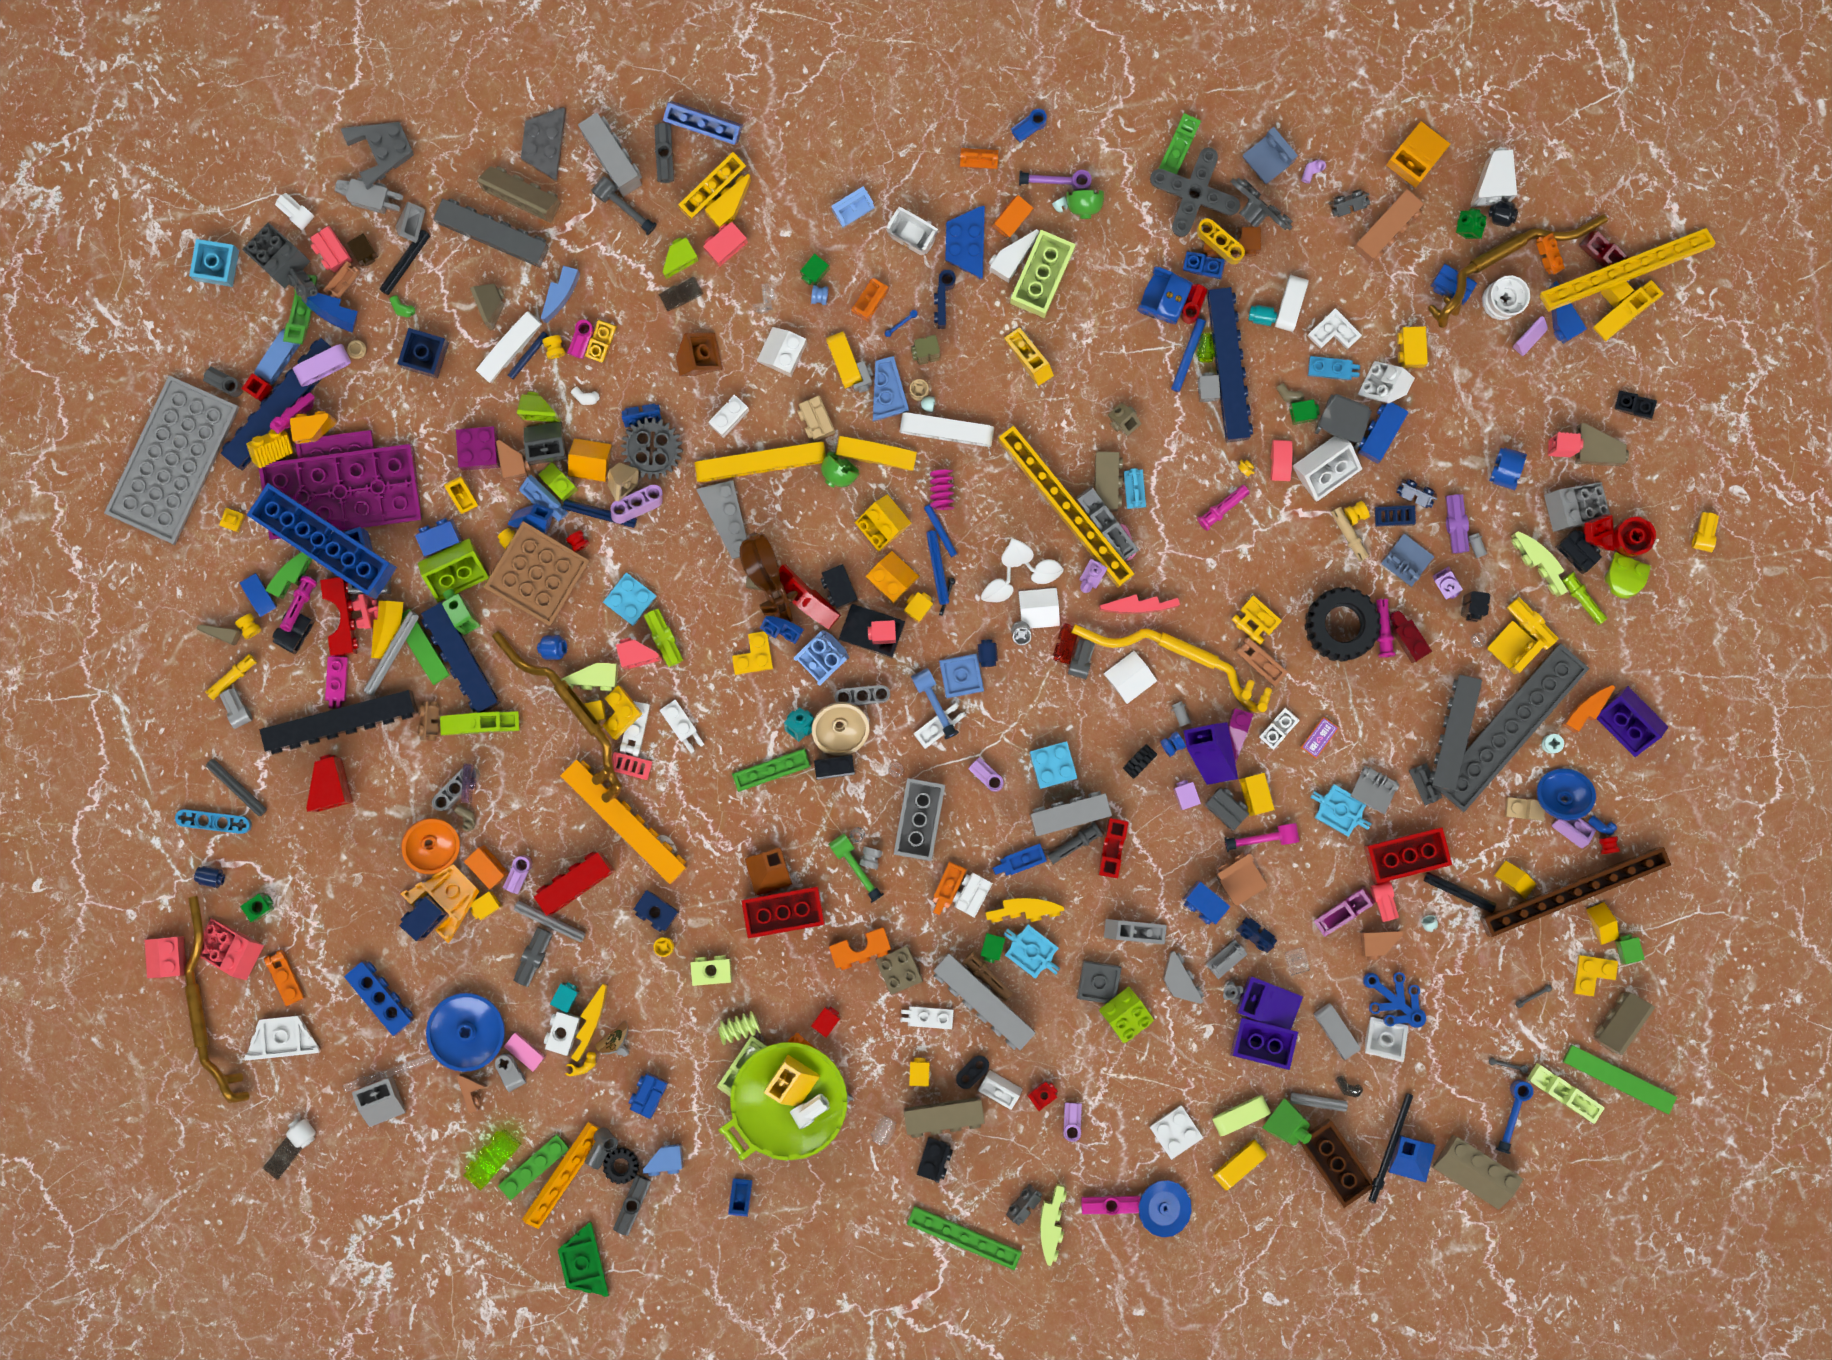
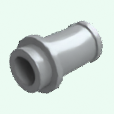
[1468,533,1488,558]
[1171,701,1191,727]

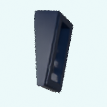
[1375,505,1416,527]

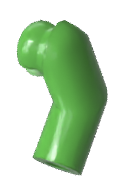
[389,295,415,318]

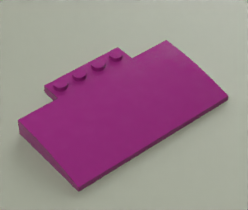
[259,430,422,540]

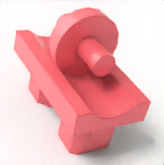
[352,594,378,629]

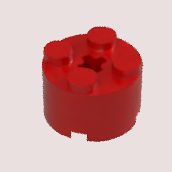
[1613,516,1656,557]

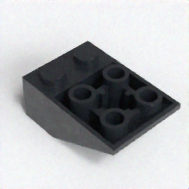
[838,604,905,659]

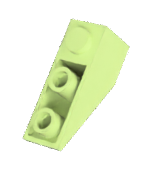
[561,663,618,691]

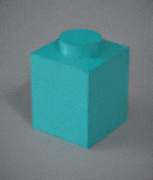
[550,981,580,1013]

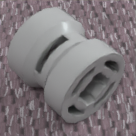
[1011,621,1032,645]
[859,846,882,870]

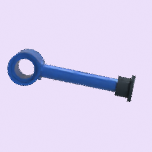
[1495,1079,1534,1154]

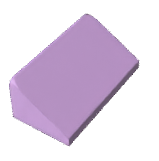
[1513,316,1548,356]
[1552,818,1596,848]

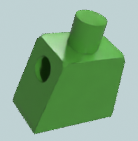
[442,589,480,636]
[1262,1098,1312,1146]

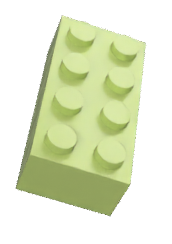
[1010,230,1076,318]

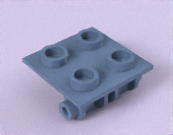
[1381,534,1434,587]

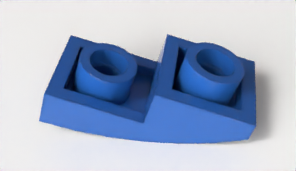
[1183,251,1226,280]
[239,573,277,617]
[760,616,804,644]

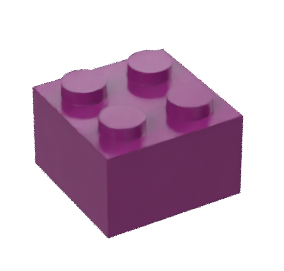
[456,426,500,471]

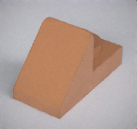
[457,1074,488,1114]

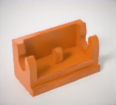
[991,195,1034,238]
[851,278,889,322]
[464,845,509,890]

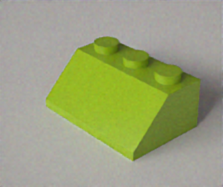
[418,538,489,603]

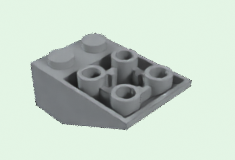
[1544,482,1610,532]

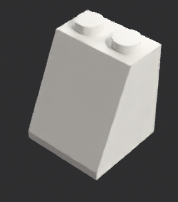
[1471,148,1517,207]

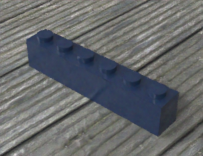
[421,602,500,713]

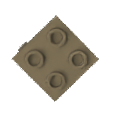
[876,946,923,995]

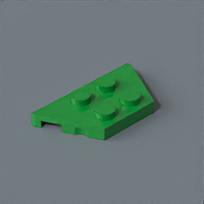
[558,1222,610,1297]

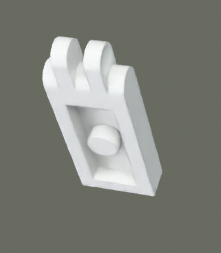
[900,1006,954,1029]

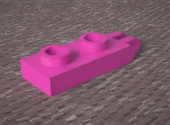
[325,657,348,709]

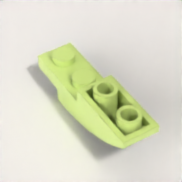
[1511,531,1568,597]
[1040,1183,1067,1266]

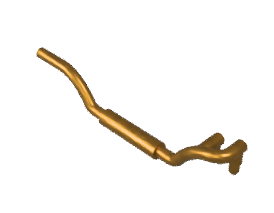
[1428,214,1608,328]
[492,631,622,803]
[184,896,250,1103]

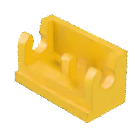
[1239,773,1275,817]

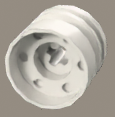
[1482,275,1530,320]

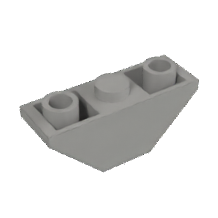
[1162,951,1204,1004]

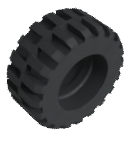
[1304,587,1381,662]

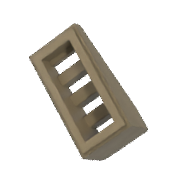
[197,625,242,646]

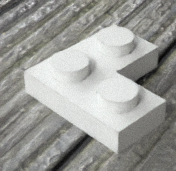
[1307,308,1362,350]

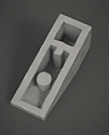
[1104,919,1167,944]

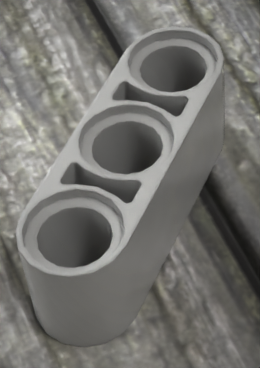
[835,685,890,706]
[432,766,480,811]
[1313,1003,1361,1060]

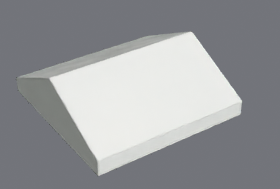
[1018,588,1060,629]
[1104,651,1157,704]
[1365,1017,1408,1062]

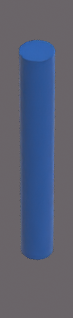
[924,504,958,558]

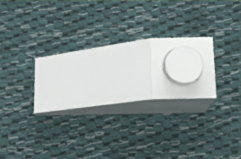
[989,229,1040,283]

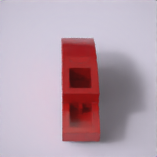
[779,564,841,629]

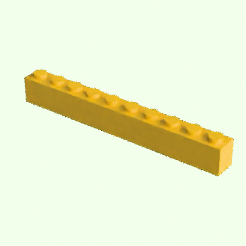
[998,425,1134,588]

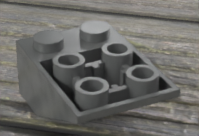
[242,222,310,289]

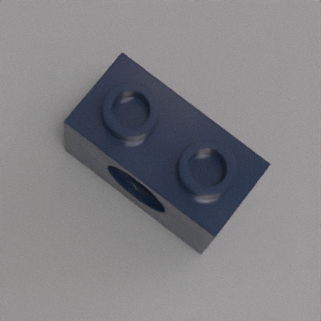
[633,890,679,932]

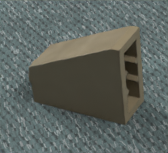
[1575,423,1629,466]

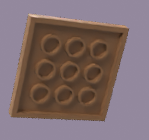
[483,521,589,626]

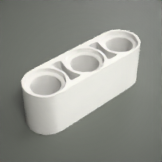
[1274,275,1309,332]

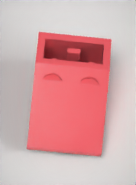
[200,918,264,980]

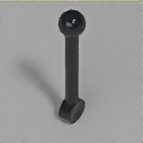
[939,578,956,616]

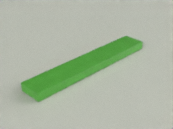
[1562,1045,1677,1115]
[907,1206,1022,1270]

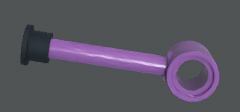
[1019,170,1092,191]

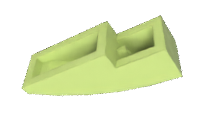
[717,1036,767,1096]

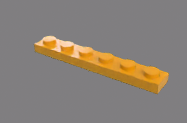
[522,1122,600,1229]

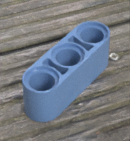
[254,329,300,385]

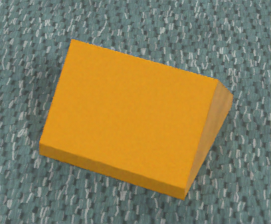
[568,438,612,482]

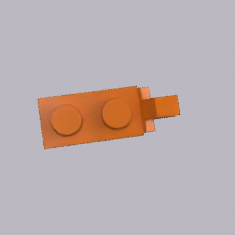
[932,861,967,916]

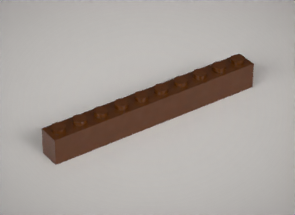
[1480,847,1671,937]

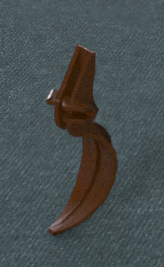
[740,532,798,622]

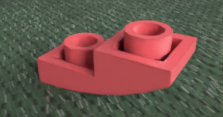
[1270,440,1292,481]

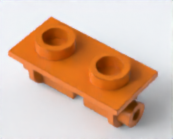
[960,148,999,169]
[1536,233,1565,275]

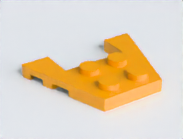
[401,864,479,943]

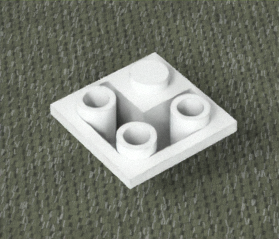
[1358,361,1415,403]

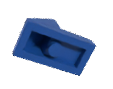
[728,1178,752,1217]

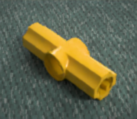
[1506,597,1559,650]

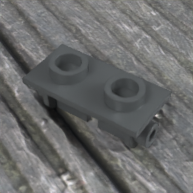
[1328,189,1370,217]
[288,267,318,303]
[1409,763,1442,805]
[1006,1184,1043,1226]

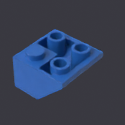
[1388,1135,1436,1183]

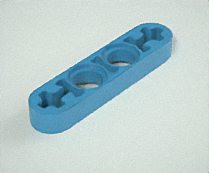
[175,809,252,834]

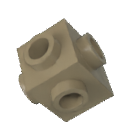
[1108,403,1142,436]

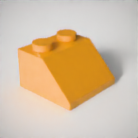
[865,551,920,605]

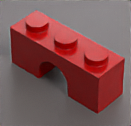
[1097,818,1129,879]

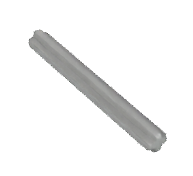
[364,611,419,695]

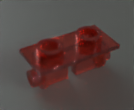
[1052,623,1078,664]

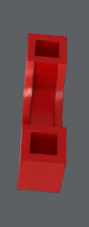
[320,577,359,657]

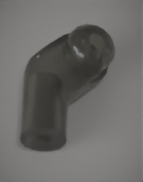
[1335,1075,1363,1098]

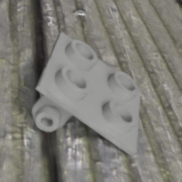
[1350,766,1400,815]

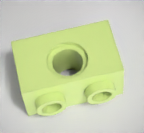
[691,955,732,986]

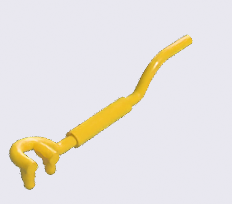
[1071,624,1272,713]

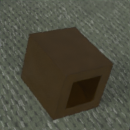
[347,234,378,266]

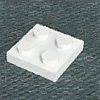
[1149,1105,1203,1160]

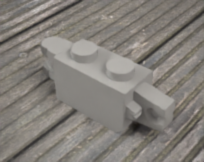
[334,177,403,214]

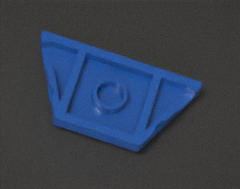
[945,206,985,279]

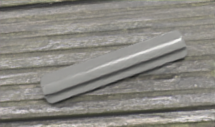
[1290,1093,1348,1112]

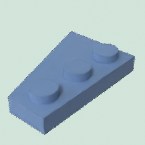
[873,356,909,422]

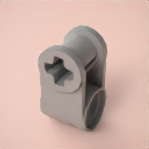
[495,1053,527,1092]

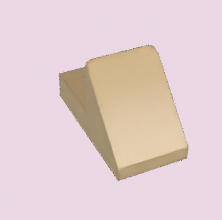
[1505,797,1545,821]

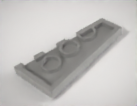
[696,480,747,559]

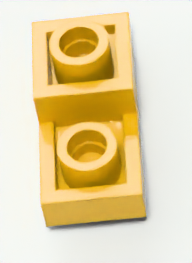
[585,319,617,363]

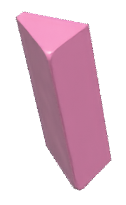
[504,1032,546,1072]

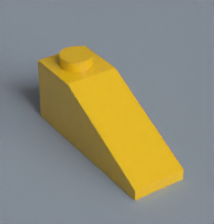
[1004,327,1054,386]

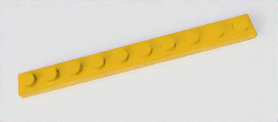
[1539,228,1716,312]

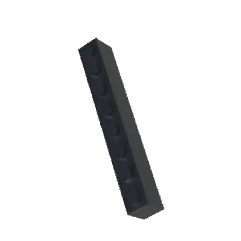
[259,690,418,755]

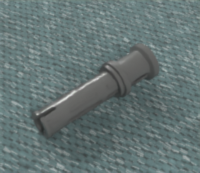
[1047,822,1103,865]

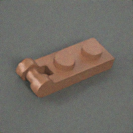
[1234,637,1288,687]

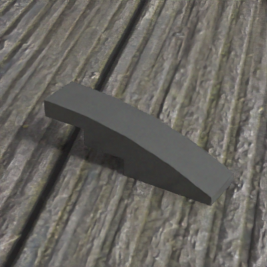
[1076,486,1139,561]

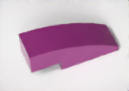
[1314,886,1375,937]

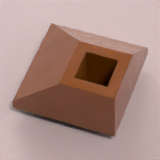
[745,847,793,896]

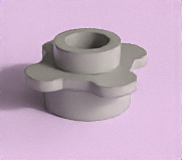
[1223,982,1244,1004]

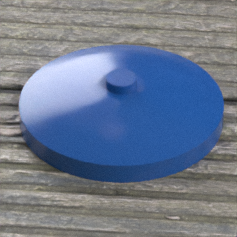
[426,993,505,1072]

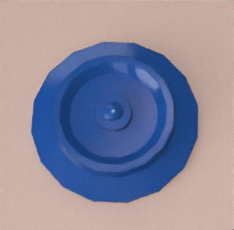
[1138,1180,1192,1237]

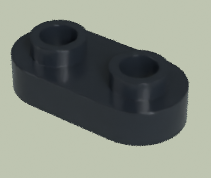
[956,1055,989,1089]

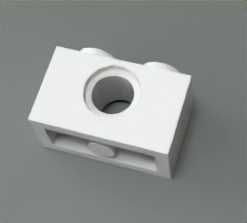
[544,1011,581,1056]

